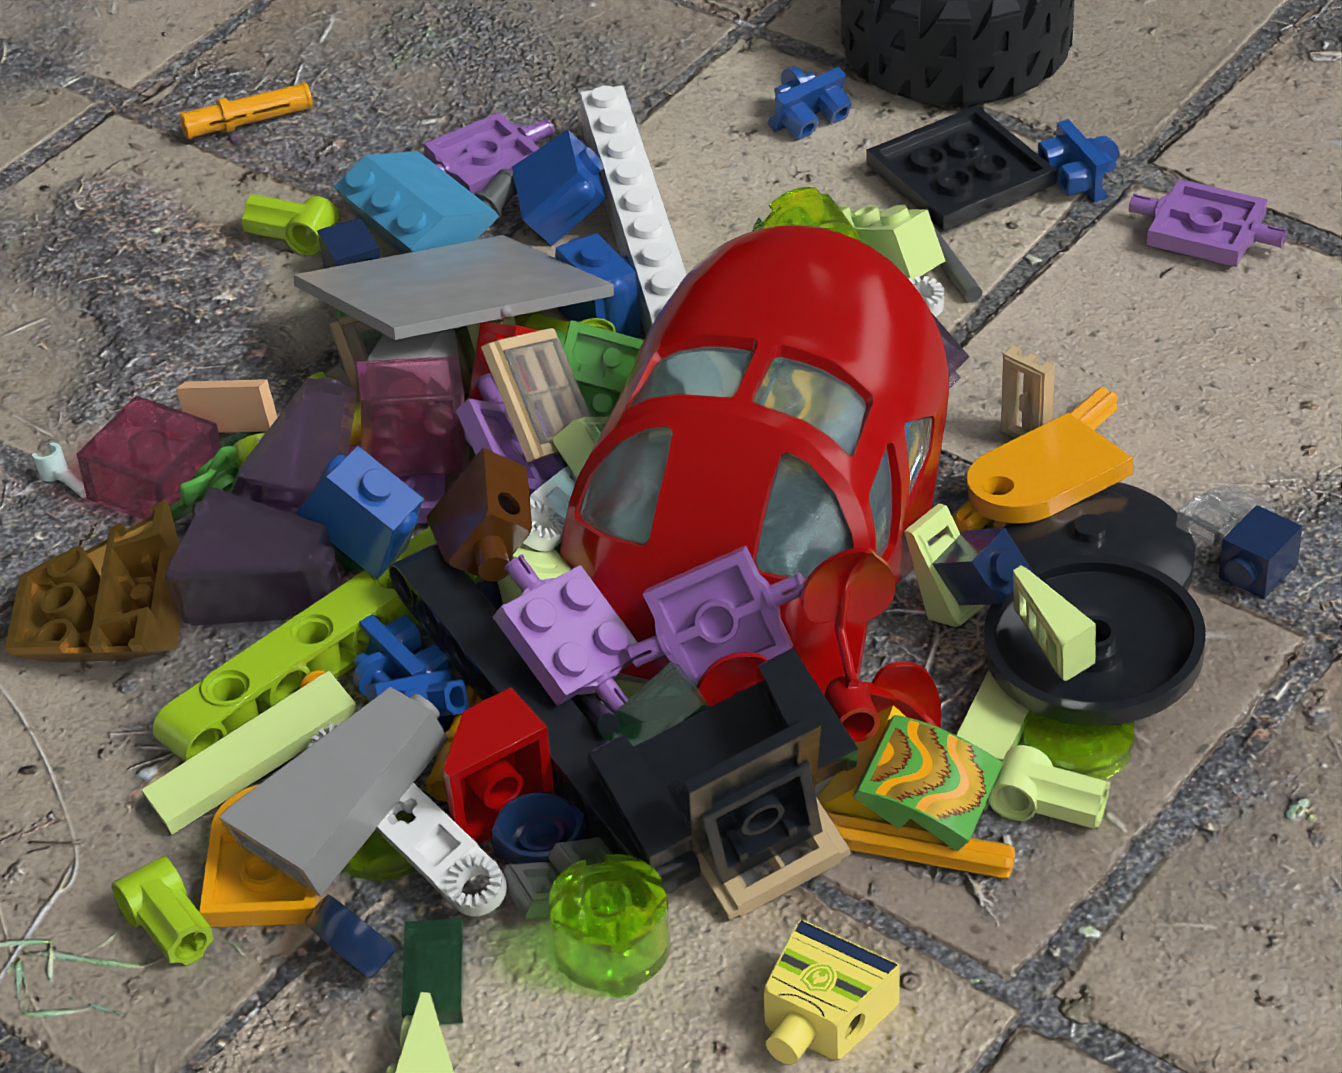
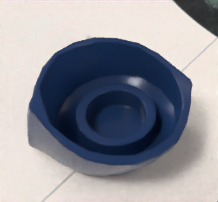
[492,792,587,864]
[305,894,397,979]

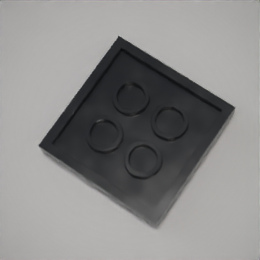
[866,105,1057,231]

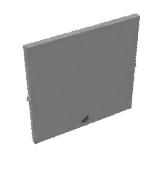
[294,235,614,340]

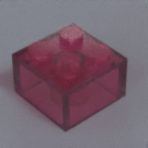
[356,356,464,477]
[76,395,222,520]

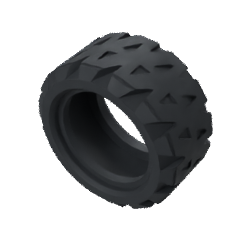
[841,0,1075,106]

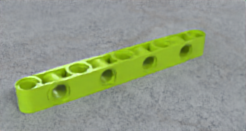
[153,527,537,762]

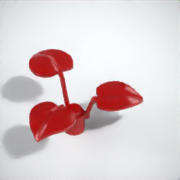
[687,548,941,743]

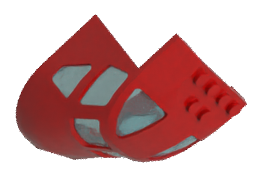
[560,225,949,694]

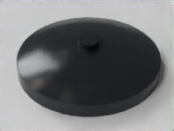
[987,482,1195,591]
[984,555,1206,726]

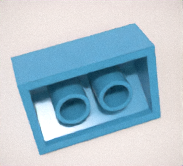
[333,151,499,254]

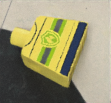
[764,919,900,1065]

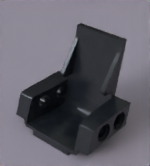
[588,648,859,885]

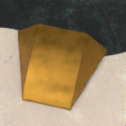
[5,499,188,662]

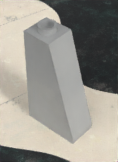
[219,687,448,897]

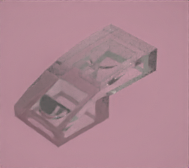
[1176,485,1278,549]

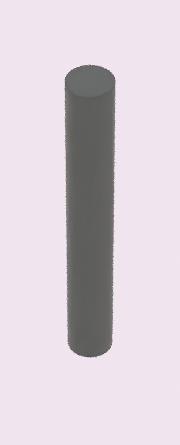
[933,225,982,302]

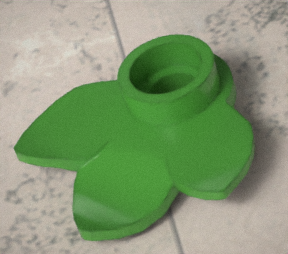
[170,446,239,522]

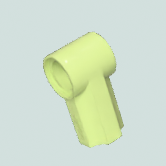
[988,745,1110,829]

